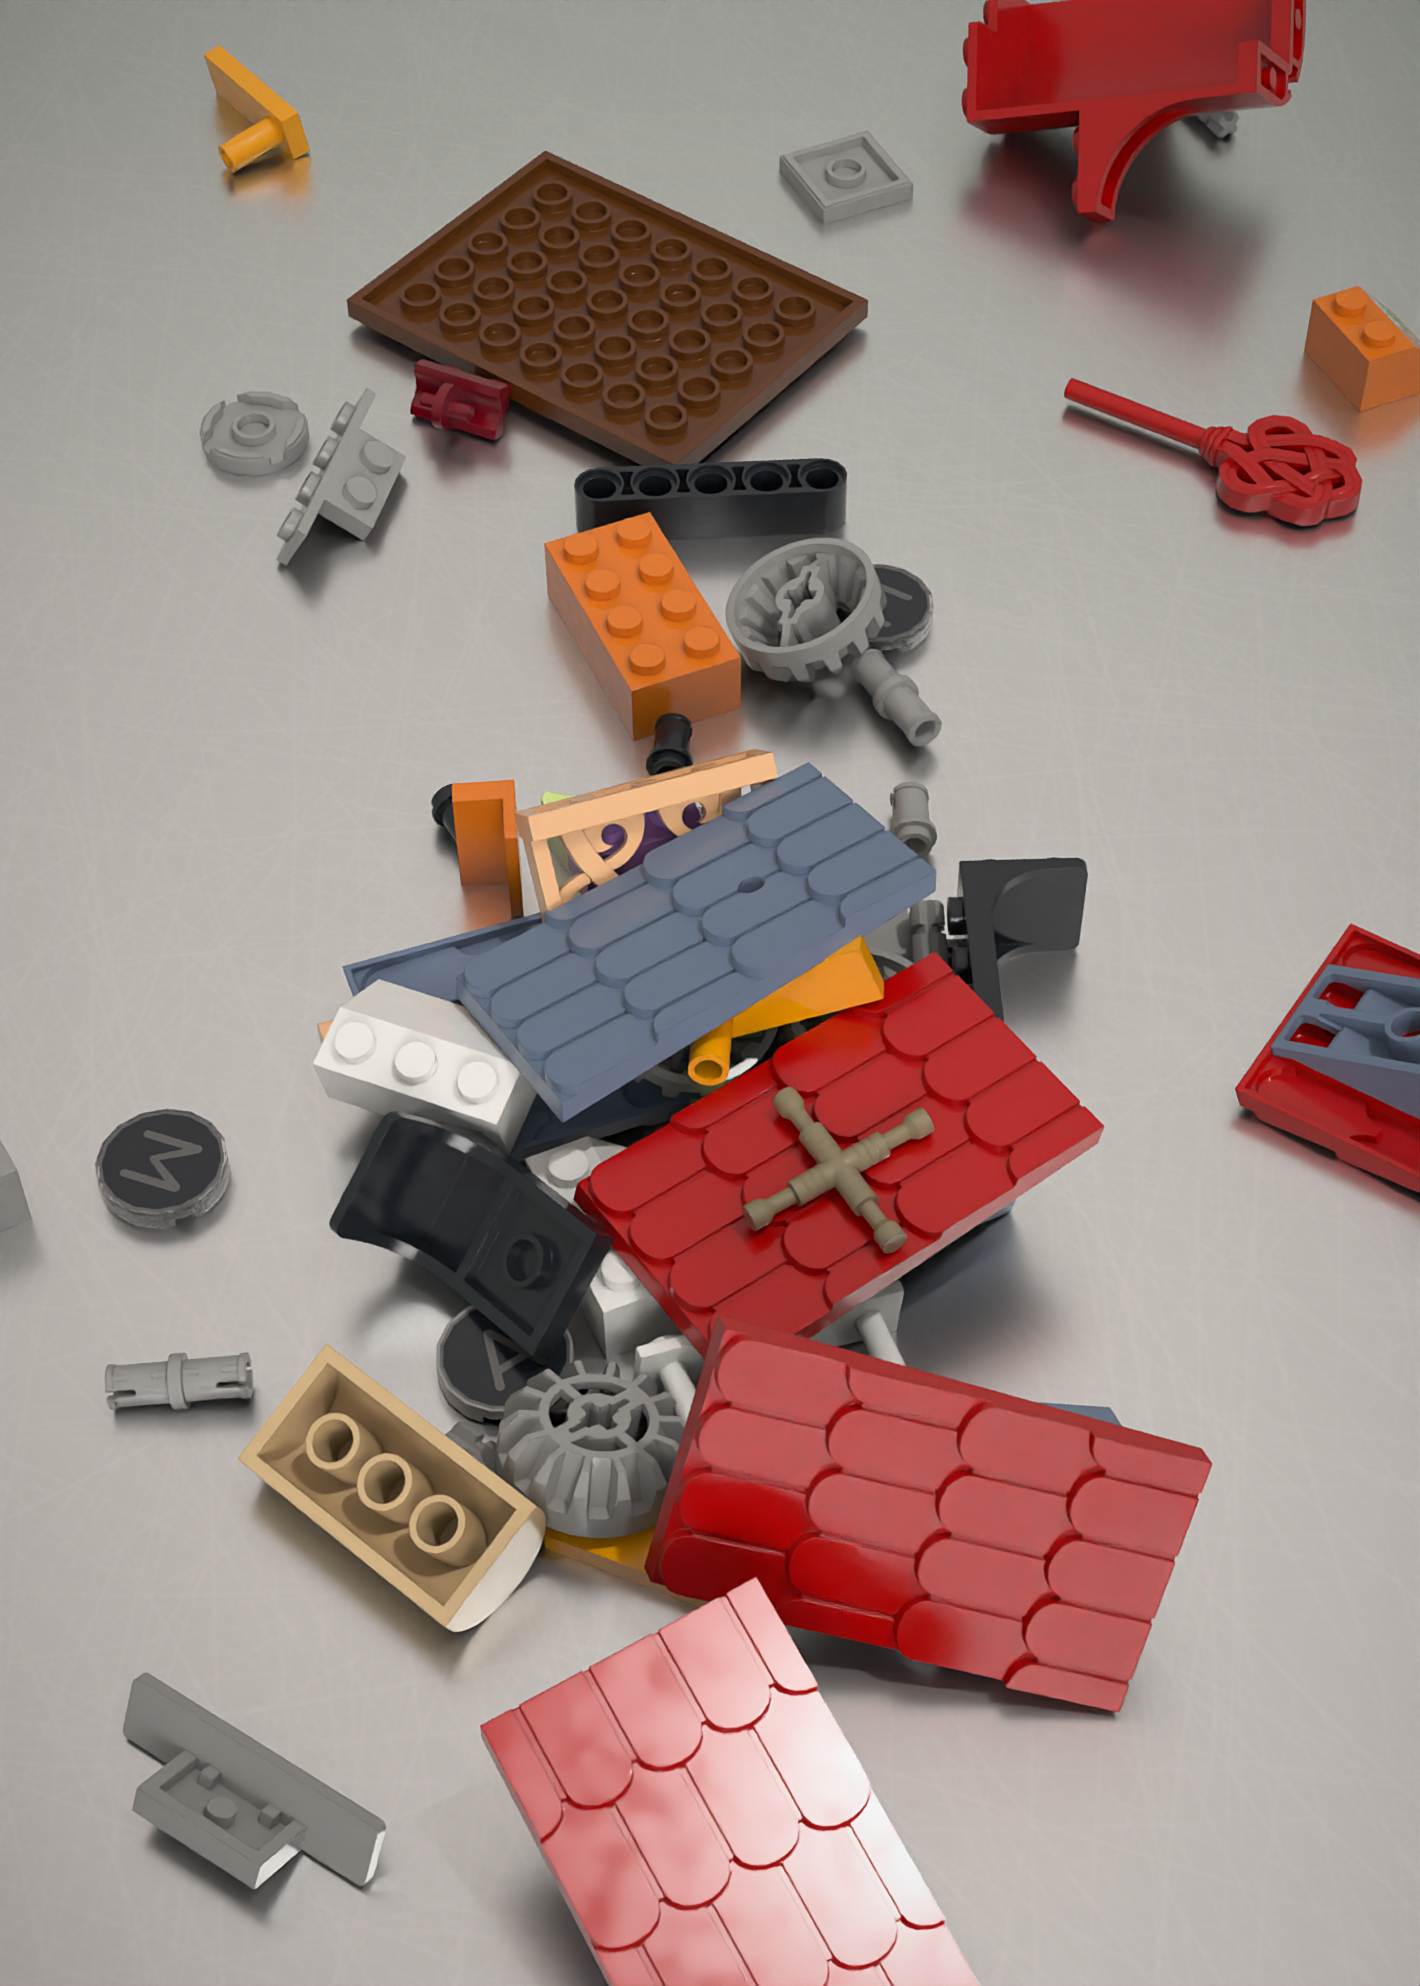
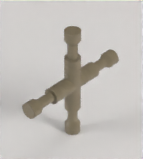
[741,1087,935,1254]

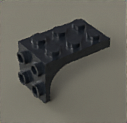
[946,857,1088,1022]
[329,1111,615,1359]

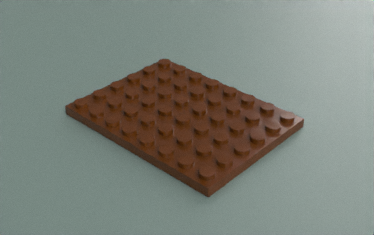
[347,150,868,466]

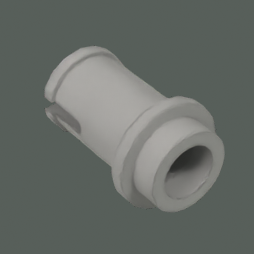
[889,782,937,859]

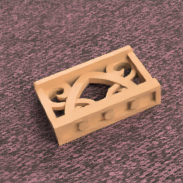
[513,749,778,923]

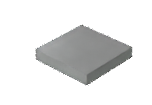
[779,131,913,225]

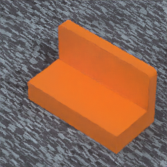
[452,780,524,917]

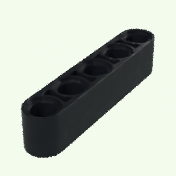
[574,458,847,540]

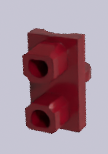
[410,359,511,440]

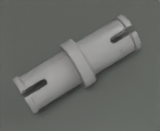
[850,649,942,746]
[105,1352,253,1410]

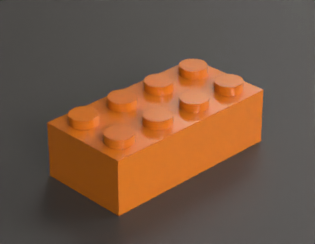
[544,512,741,741]

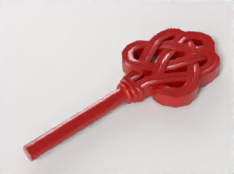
[1064,378,1362,526]

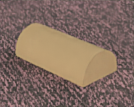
[237,1343,546,1632]

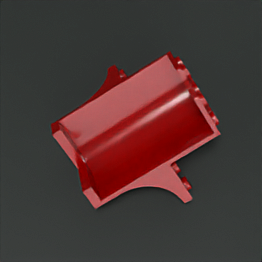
[961,0,1306,223]

